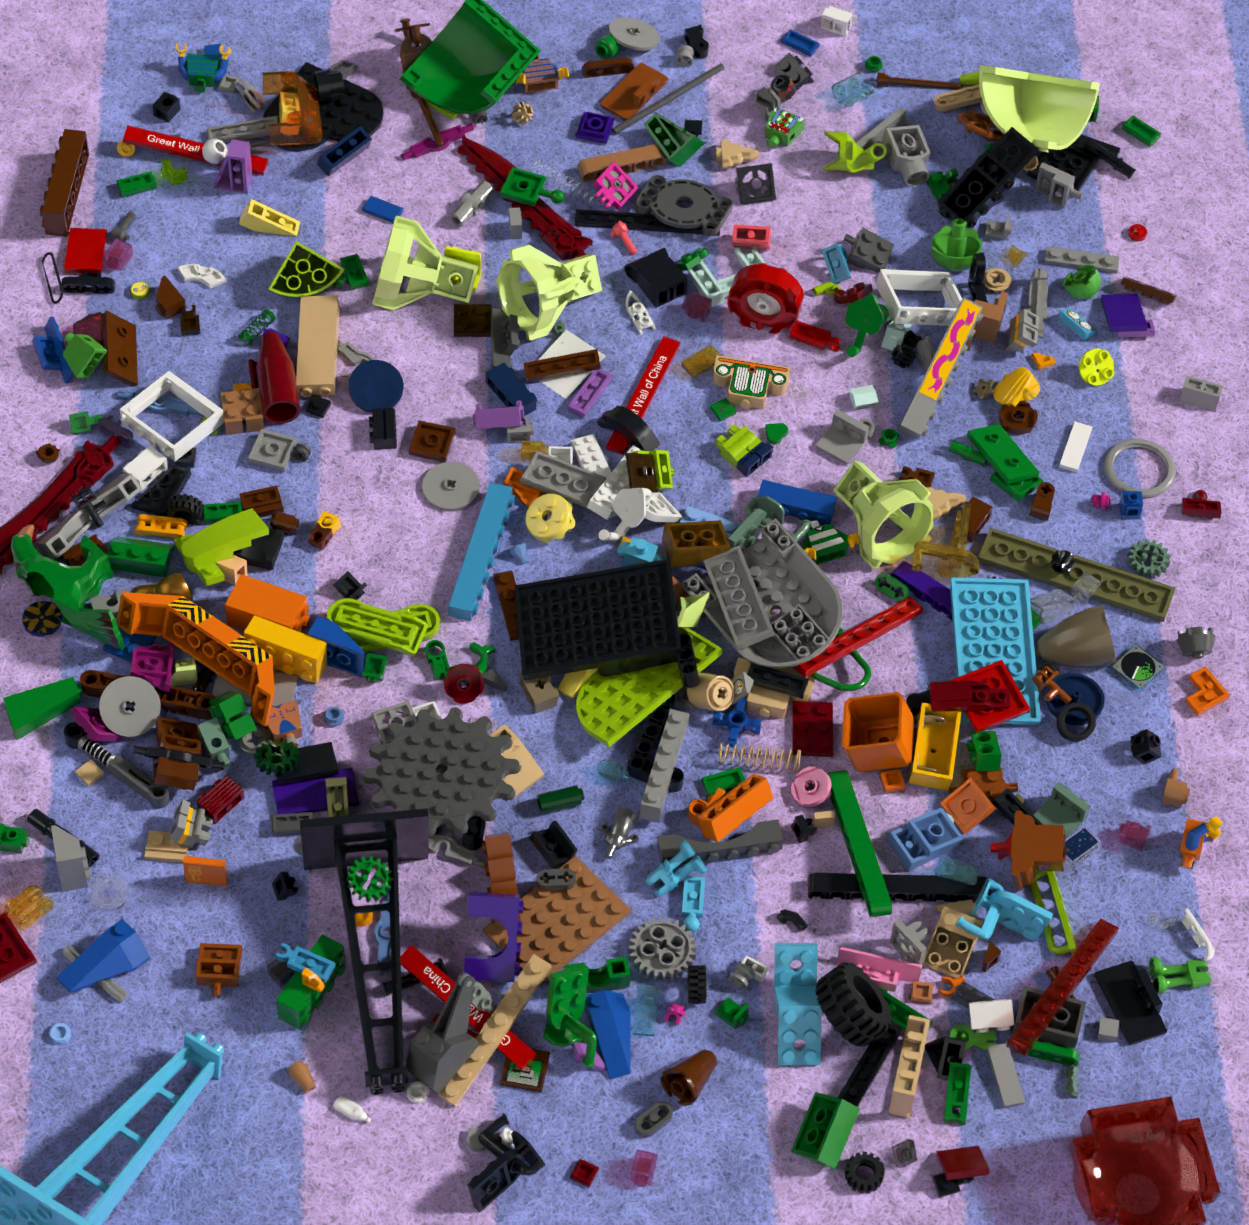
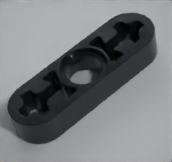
[61,276,115,294]

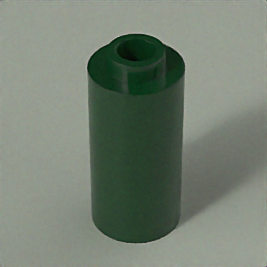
[537,785,584,814]

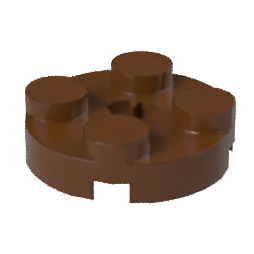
[999,401,1038,434]

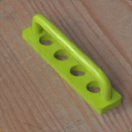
[1030,871,1079,958]

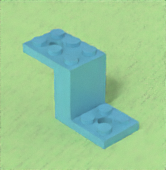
[773,943,822,1065]

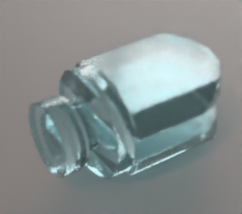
[597,759,629,783]

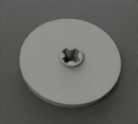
[608,17,660,51]
[422,462,480,511]
[99,676,161,737]

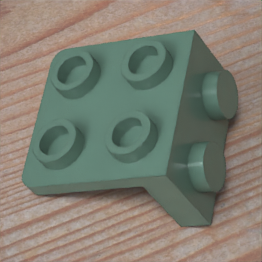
[1034,782,1090,841]

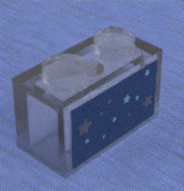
[1064,825,1102,873]

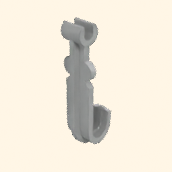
[1027,268,1048,338]

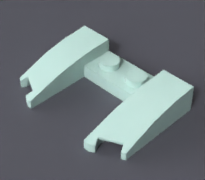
[688,247,766,308]

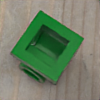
[0,823,29,854]

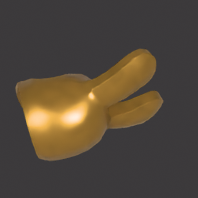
[131,573,193,601]

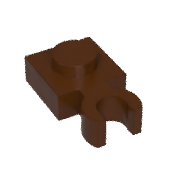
[899,466,935,487]

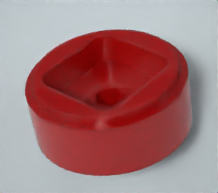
[1128,224,1147,241]

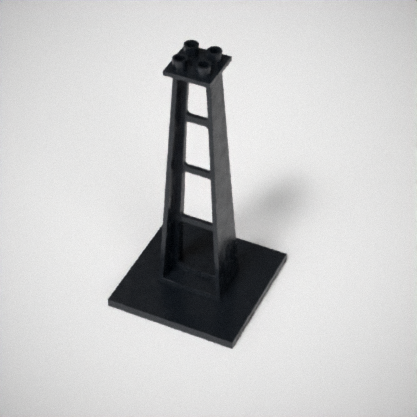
[300,808,429,1095]

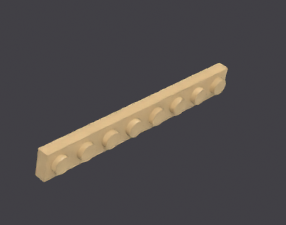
[438,954,552,1107]

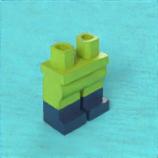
[715,424,773,477]

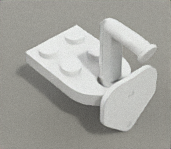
[598,488,683,541]

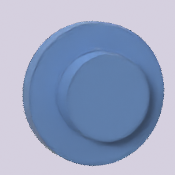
[324,707,344,726]

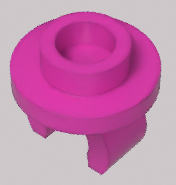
[1091,492,1111,511]
[665,1002,687,1025]

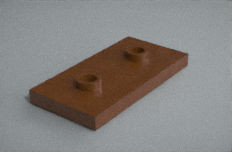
[102,311,138,387]

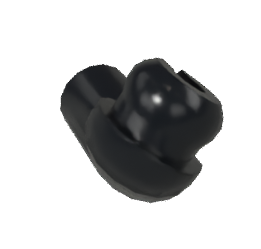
[777,909,808,932]

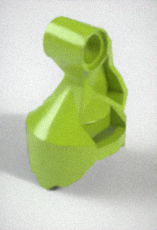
[824,131,886,173]

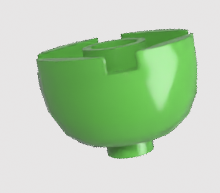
[1063,265,1101,300]

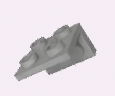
[816,409,869,465]

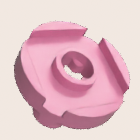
[791,766,832,808]

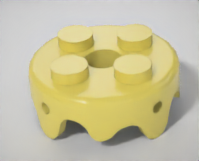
[525,494,575,544]

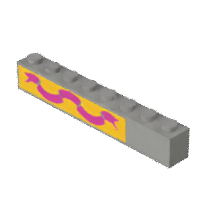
[898,297,984,440]

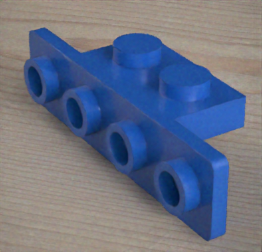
[32,316,74,384]

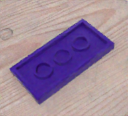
[272,768,359,814]

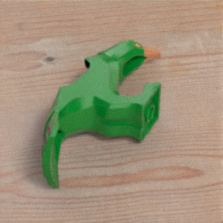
[11,525,125,651]

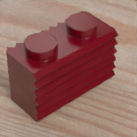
[197,776,244,824]

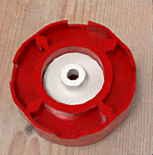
[727,263,804,334]

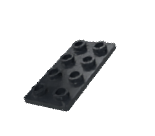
[1095,961,1167,1045]

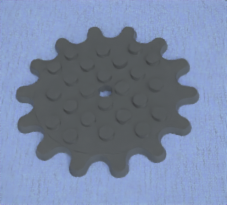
[362,707,521,837]

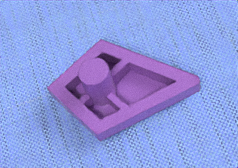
[571,1042,607,1072]

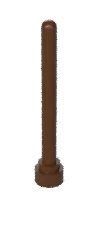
[877,72,961,90]
[409,88,444,147]

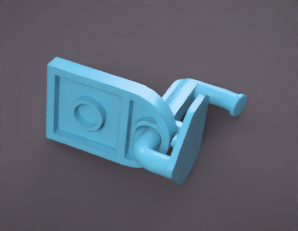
[955,878,1053,941]

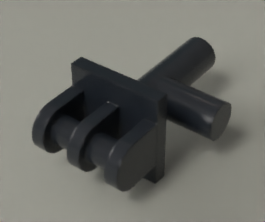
[71,485,107,528]

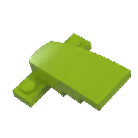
[174,508,269,586]

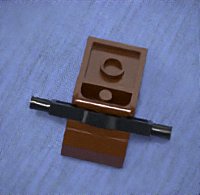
[132,716,225,790]

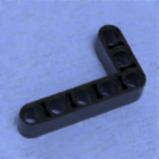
[597,633,700,688]
[627,694,684,792]

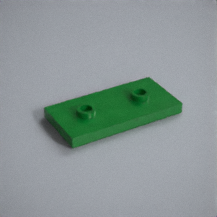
[967,424,1040,484]

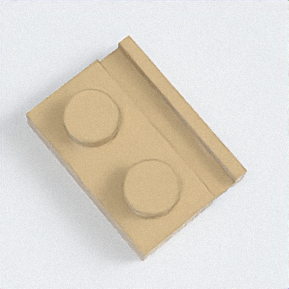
[144,830,189,863]

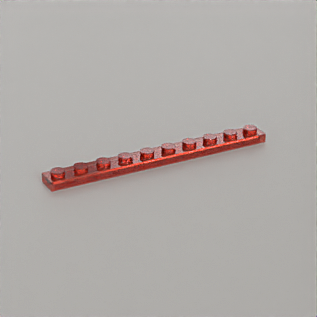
[1006,918,1119,1056]

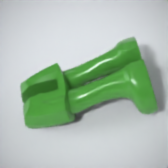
[1149,956,1212,994]

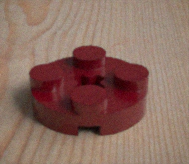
[444,664,484,703]

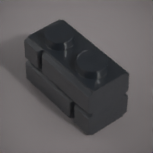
[369,408,397,450]

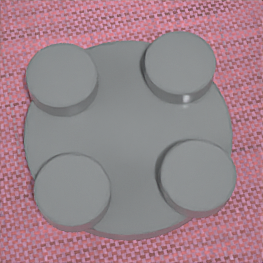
[917,336,936,372]

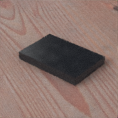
[276,742,339,785]

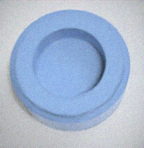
[49,1023,71,1045]

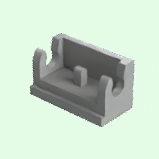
[1179,376,1223,412]

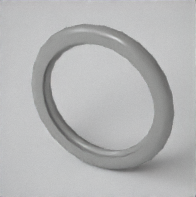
[1104,439,1176,498]

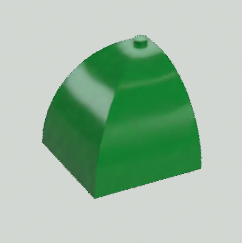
[400,0,541,114]

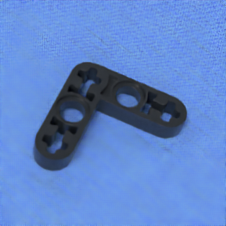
[968,252,988,303]

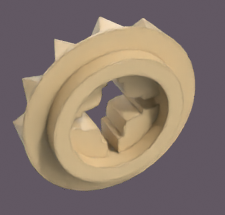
[983,268,1011,293]

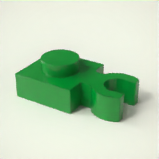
[675,248,709,271]

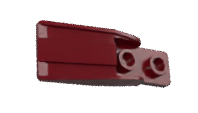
[929,681,1011,712]

